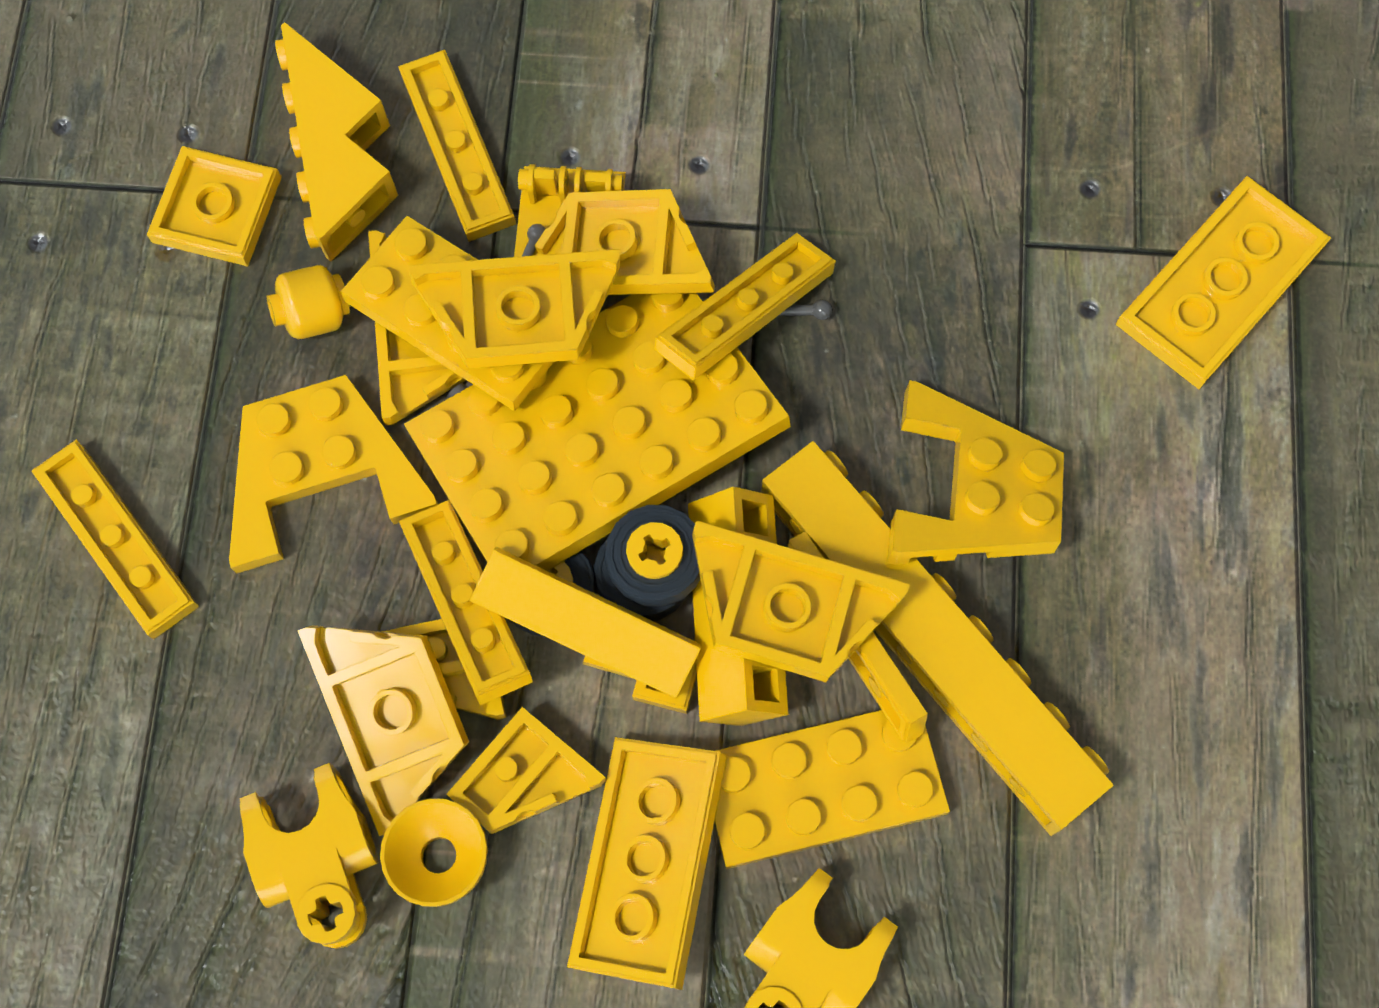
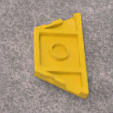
[535,189,715,295]
[368,230,466,425]
[409,249,620,369]
[692,520,910,682]
[298,626,469,836]

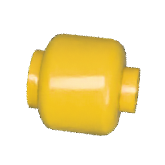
[267,265,350,339]

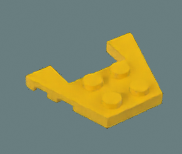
[229,375,438,574]
[887,380,1064,565]

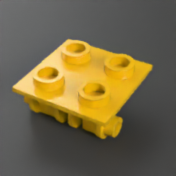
[514,164,626,257]

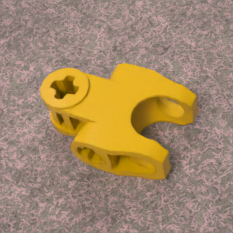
[240,763,379,949]
[744,868,898,1008]

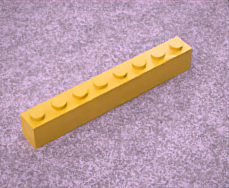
[761,441,1114,836]

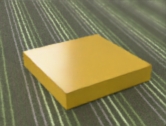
[147,146,282,266]

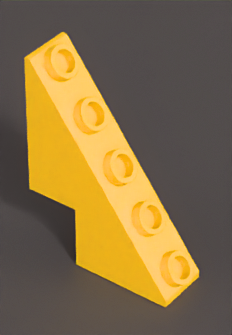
[275,22,398,262]

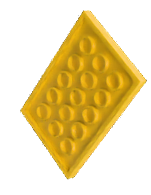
[404,293,791,571]

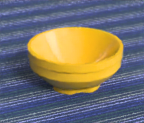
[380,798,488,907]

